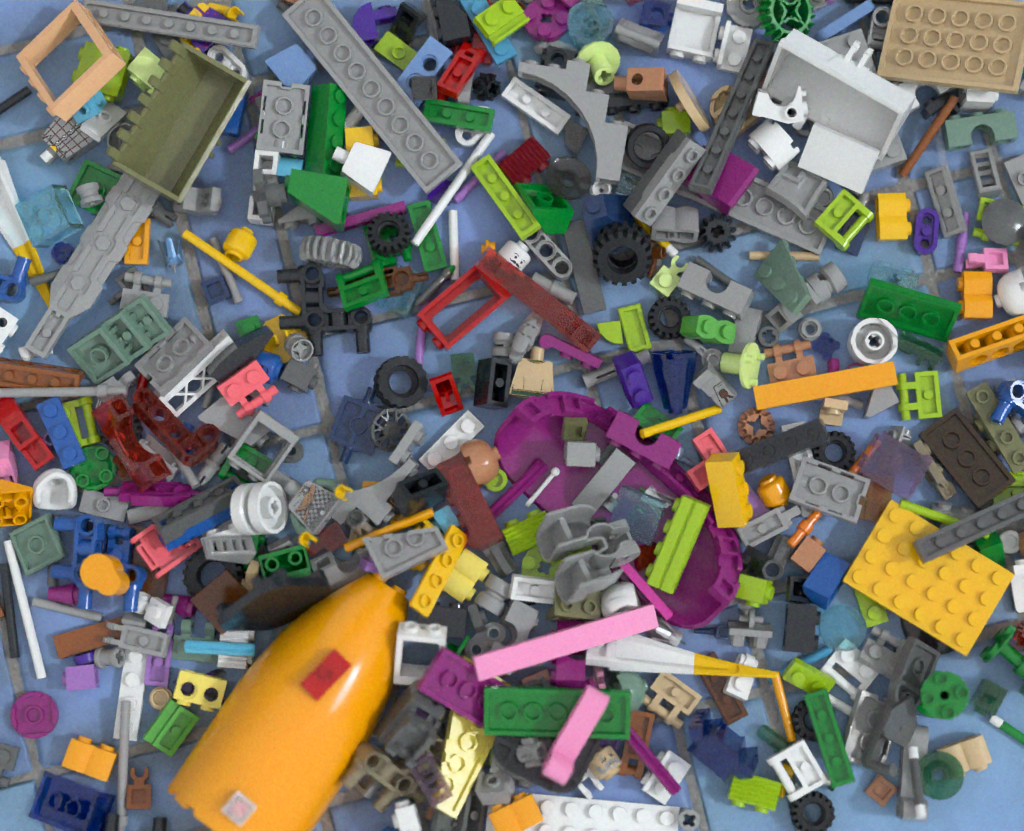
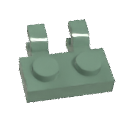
[171,618,220,664]

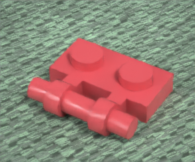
[216,359,279,420]

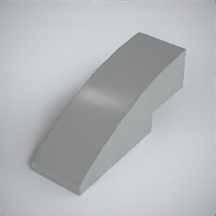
[571,448,635,511]

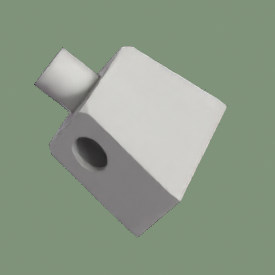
[332,142,392,197]

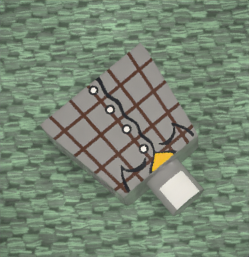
[39,116,98,165]

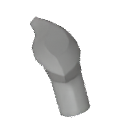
[534,40,579,55]

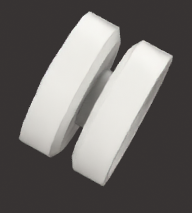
[230,481,289,536]

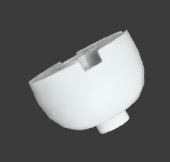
[994,269,1024,317]

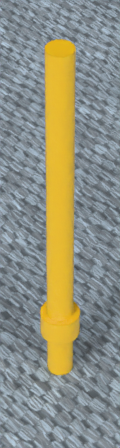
[181,229,302,315]

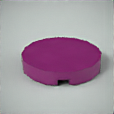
[10,691,59,739]

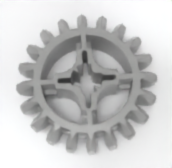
[299,235,362,271]

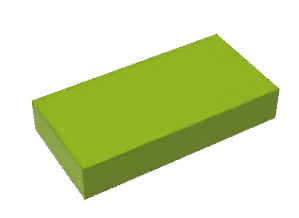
[617,303,652,353]

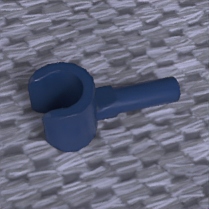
[694,625,728,639]

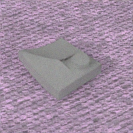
[765,160,829,221]

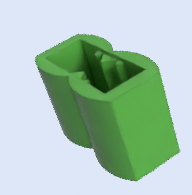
[680,315,737,345]

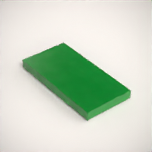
[856,277,962,342]

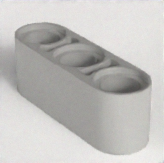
[520,229,573,281]

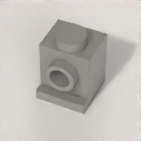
[475,771,515,805]

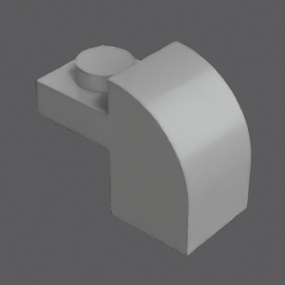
[173,187,222,216]
[765,282,822,334]

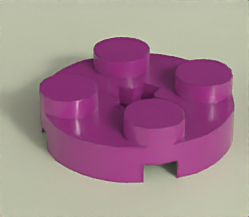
[523,0,569,42]

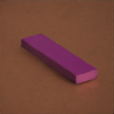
[314,201,407,237]

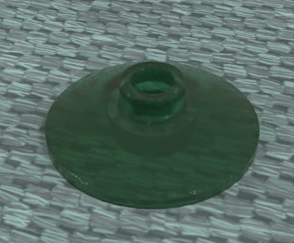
[919,751,964,800]

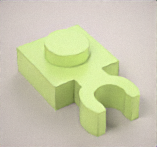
[649,255,688,297]

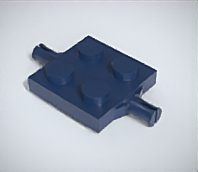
[327,387,389,464]

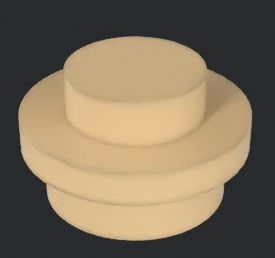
[149,686,173,710]

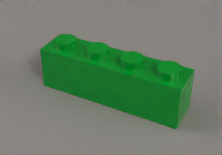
[305,83,347,176]

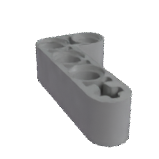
[896,725,929,822]

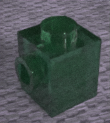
[969,679,1008,717]

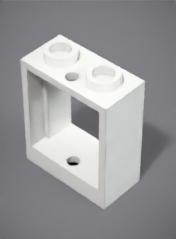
[393,621,447,685]

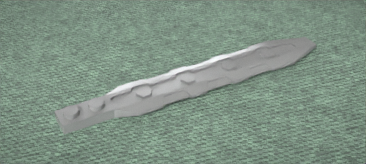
[24,173,159,360]

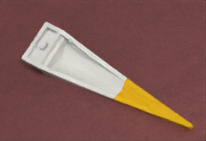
[0,156,50,308]
[585,634,777,678]

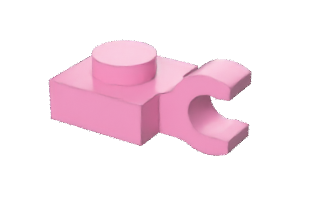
[965,248,1009,273]

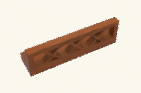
[0,357,86,398]

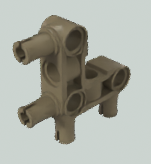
[340,733,445,814]

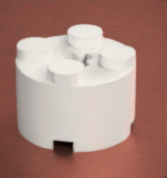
[747,118,800,172]
[846,318,898,366]

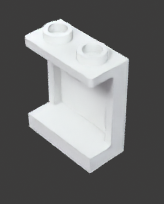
[666,0,724,65]

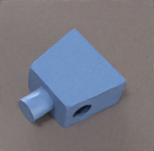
[265,43,319,87]

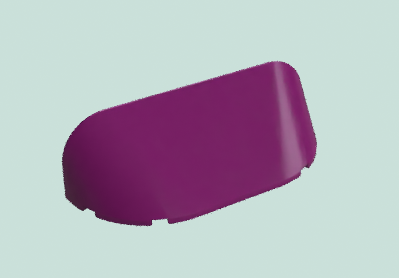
[494,391,743,629]

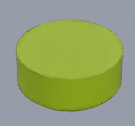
[485,469,507,492]

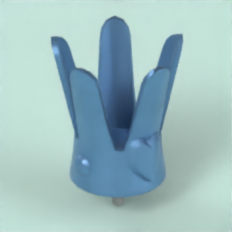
[157,237,183,273]

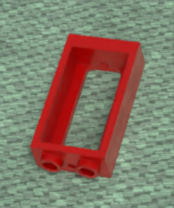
[416,260,511,352]

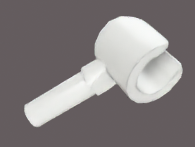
[18,346,53,361]

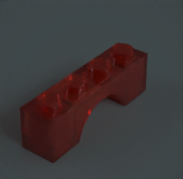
[91,393,172,493]

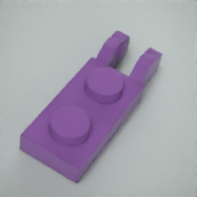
[144,621,175,687]

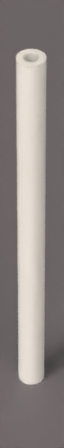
[411,132,495,247]
[3,540,47,680]

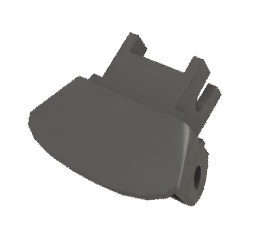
[372,680,445,769]

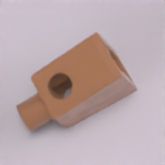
[614,67,669,102]

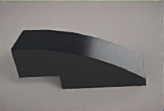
[206,325,274,383]

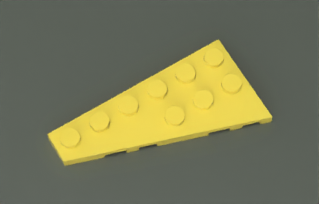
[433,655,512,818]

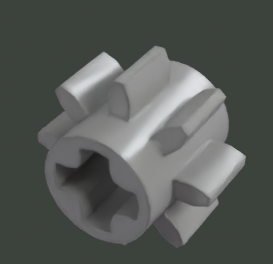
[517,737,547,768]

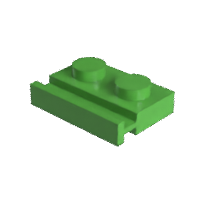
[142,698,199,757]

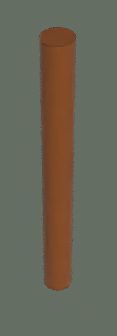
[898,94,959,178]

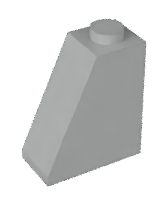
[197,396,272,448]

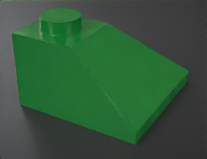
[514,182,574,235]

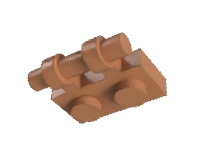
[763,339,817,384]

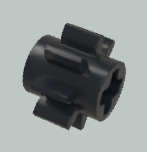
[472,73,501,102]

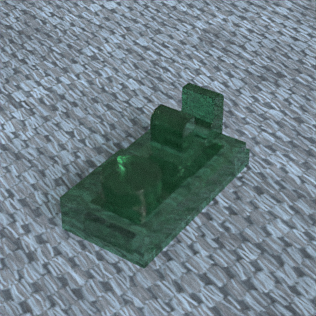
[898,330,944,371]

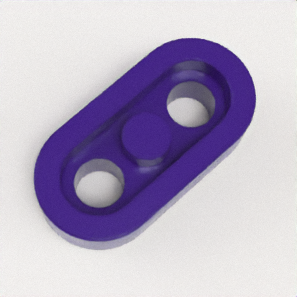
[913,208,939,256]

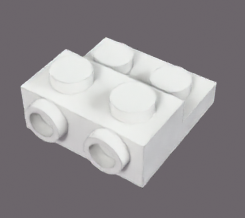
[392,798,423,831]

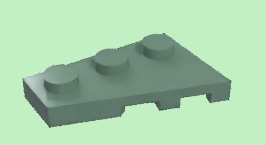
[753,239,812,316]

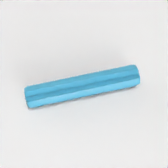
[184,640,256,657]

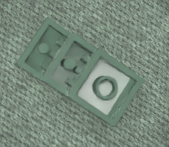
[66,293,173,385]

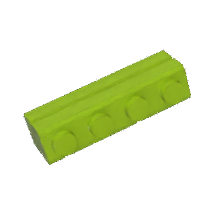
[645,494,711,594]

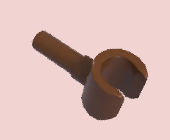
[646,246,667,278]

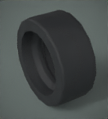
[625,123,670,169]

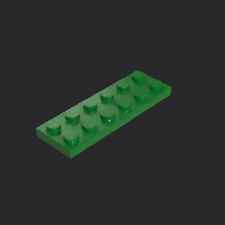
[484,685,631,739]

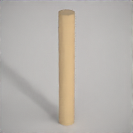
[749,251,820,261]

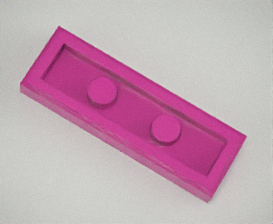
[619,563,673,622]

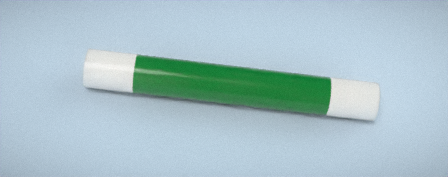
[988,713,1024,745]

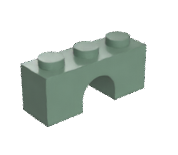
[941,108,1018,153]

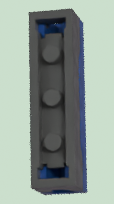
[151,475,242,551]

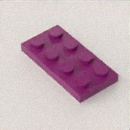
[416,646,507,728]

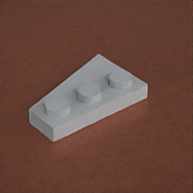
[362,527,448,582]

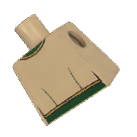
[509,346,554,399]

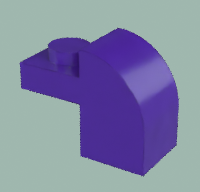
[352,2,397,46]

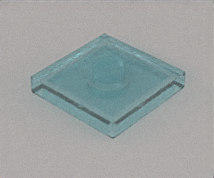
[609,485,667,546]

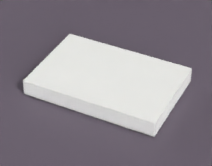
[798,123,880,194]

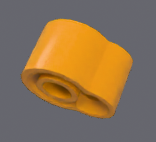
[80,554,130,596]

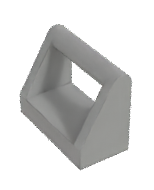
[613,18,665,58]

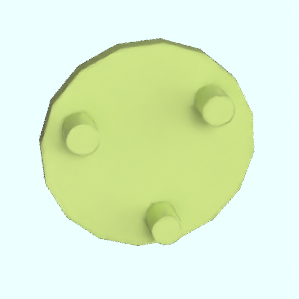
[576,41,620,85]
[720,342,765,389]

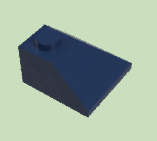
[580,194,634,251]

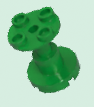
[979,624,1024,696]
[916,671,969,720]

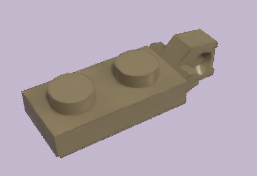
[908,440,957,501]

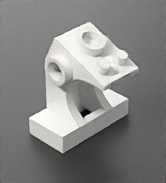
[752,84,808,124]

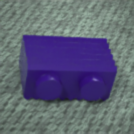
[612,350,654,408]

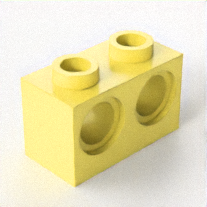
[173,668,227,712]

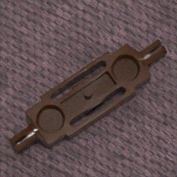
[327,266,429,299]

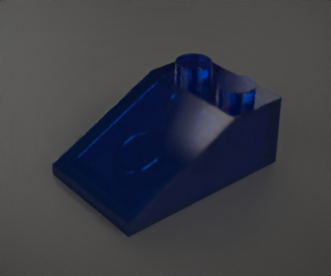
[28,771,116,831]

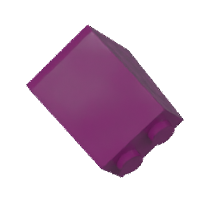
[682,145,759,216]

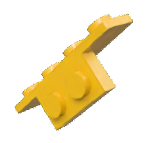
[409,525,469,617]

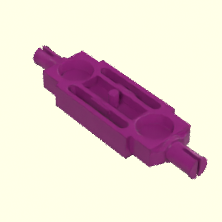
[104,480,203,507]

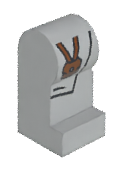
[692,361,737,408]

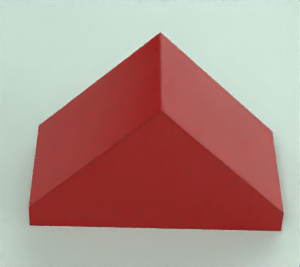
[429,372,464,417]

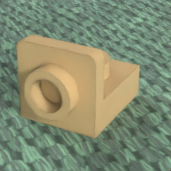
[819,397,849,427]

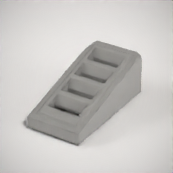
[968,148,1002,200]
[201,535,256,565]

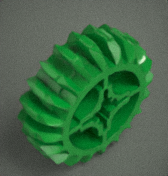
[755,0,816,43]

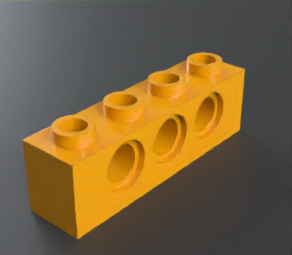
[946,315,1024,373]

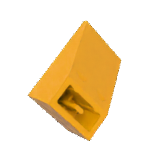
[0,479,33,527]

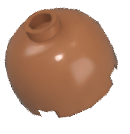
[458,439,501,487]

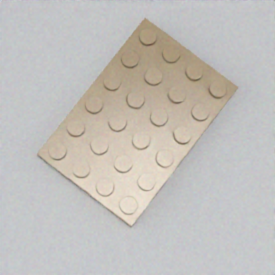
[876,0,1024,95]

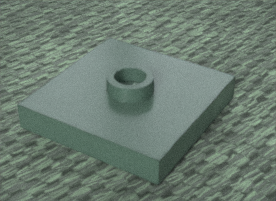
[8,513,68,576]

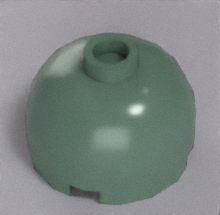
[605,669,648,713]

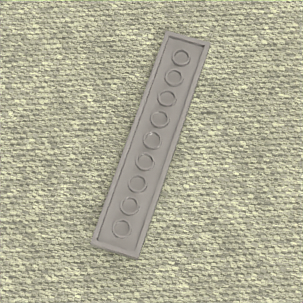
[282,0,463,194]
[621,120,828,256]

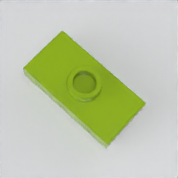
[374,30,418,71]

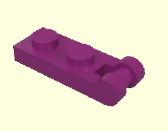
[539,333,603,370]

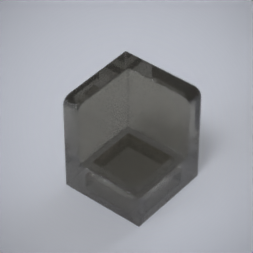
[411,76,437,100]

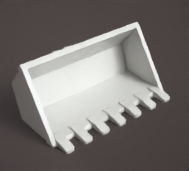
[762,29,916,163]

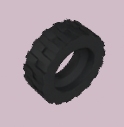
[373,356,428,409]

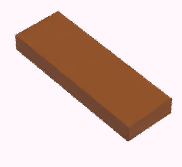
[53,616,124,659]

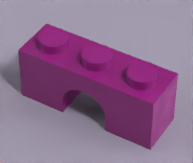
[606,410,683,471]
[551,621,586,688]

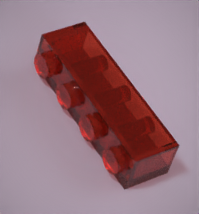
[436,453,505,553]

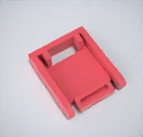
[129,524,203,579]

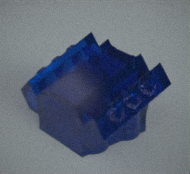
[687,708,759,782]

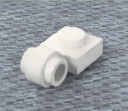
[135,591,173,629]
[723,653,758,702]

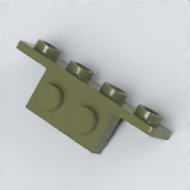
[966,382,1024,474]

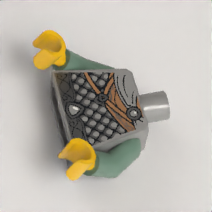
[284,478,353,549]

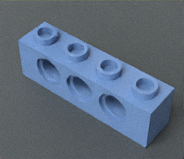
[397,36,455,109]

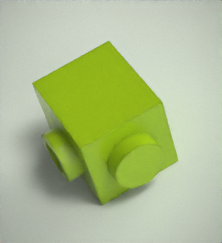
[656,107,691,138]
[735,574,775,608]

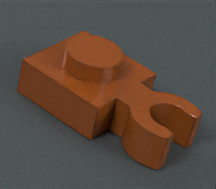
[126,768,152,810]

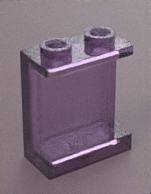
[857,430,934,501]

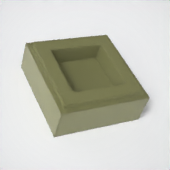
[561,417,588,441]

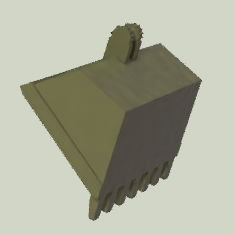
[106,39,251,204]

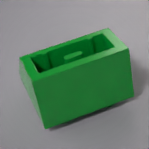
[258,545,313,577]

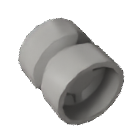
[804,262,848,305]
[473,573,510,617]

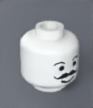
[496,240,531,275]

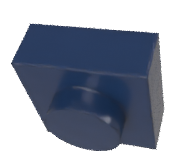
[200,275,231,306]

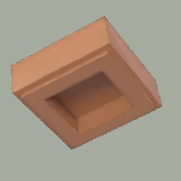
[863,773,898,807]

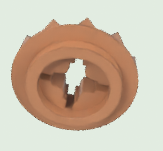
[737,407,775,444]

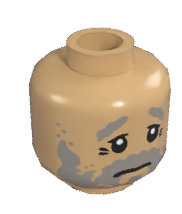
[588,745,622,781]

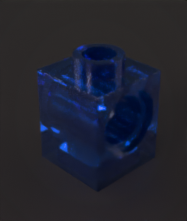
[638,0,674,33]

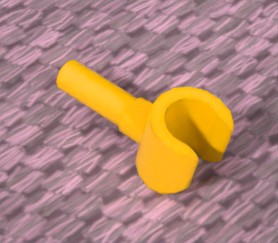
[779,763,793,798]

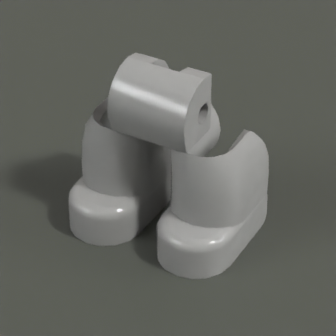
[536,504,641,605]

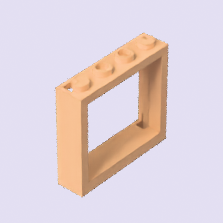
[16,0,126,122]

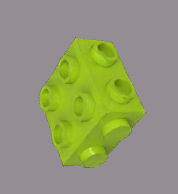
[71,41,134,104]

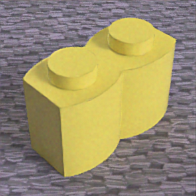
[442,548,490,603]

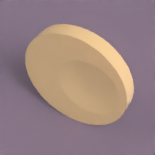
[668,69,711,133]

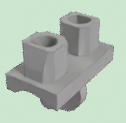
[728,609,773,649]

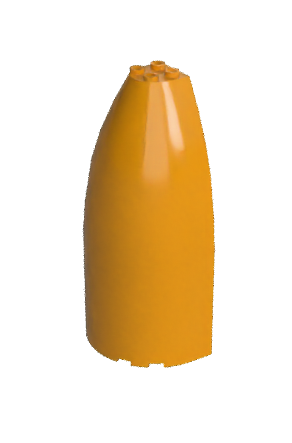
[167,573,409,831]

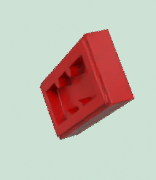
[300,648,352,701]

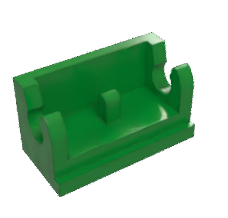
[634,403,684,441]

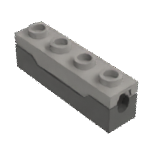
[623,128,706,227]

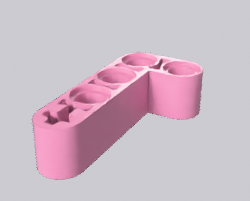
[541,685,610,785]

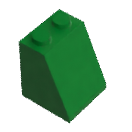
[284,168,351,233]

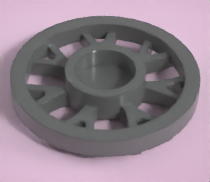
[369,408,411,452]

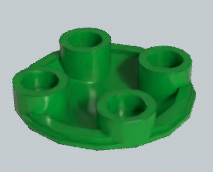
[70,445,117,491]

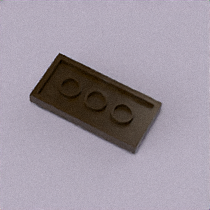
[918,407,1016,510]

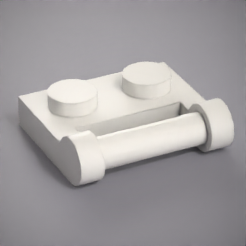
[819,639,879,701]
[766,739,828,802]

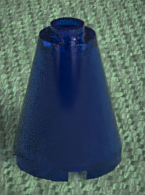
[650,350,698,414]

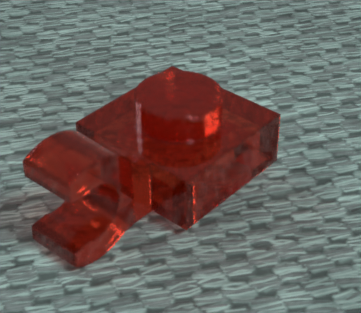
[306,521,349,557]

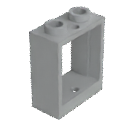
[226,408,299,483]

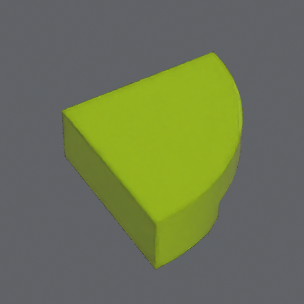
[597,321,623,345]

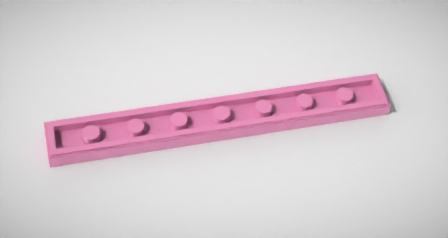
[472,603,659,681]

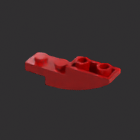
[0,386,56,471]

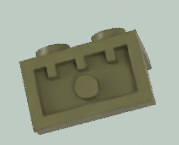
[546,571,601,622]

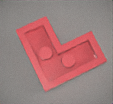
[685,427,728,492]

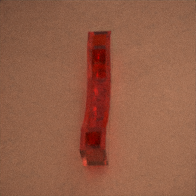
[475,246,602,353]

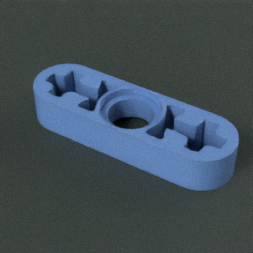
[814,0,876,42]

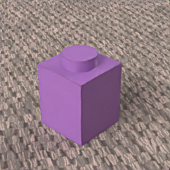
[62,664,100,691]

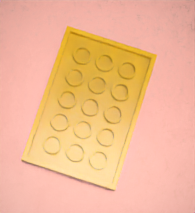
[842,500,1015,656]

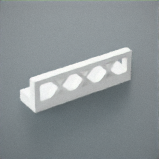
[154,329,234,418]

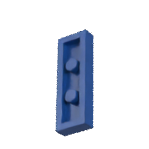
[36,397,87,470]

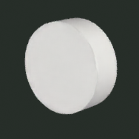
[999,530,1020,554]

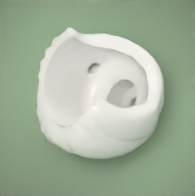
[33,468,77,511]
[600,582,641,617]

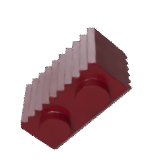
[497,136,551,190]

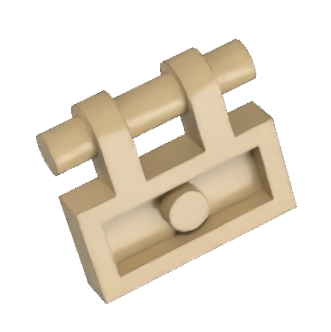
[643,673,702,729]

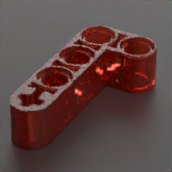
[132,388,220,466]

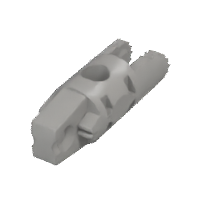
[508,312,544,364]

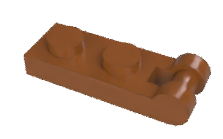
[618,710,655,780]

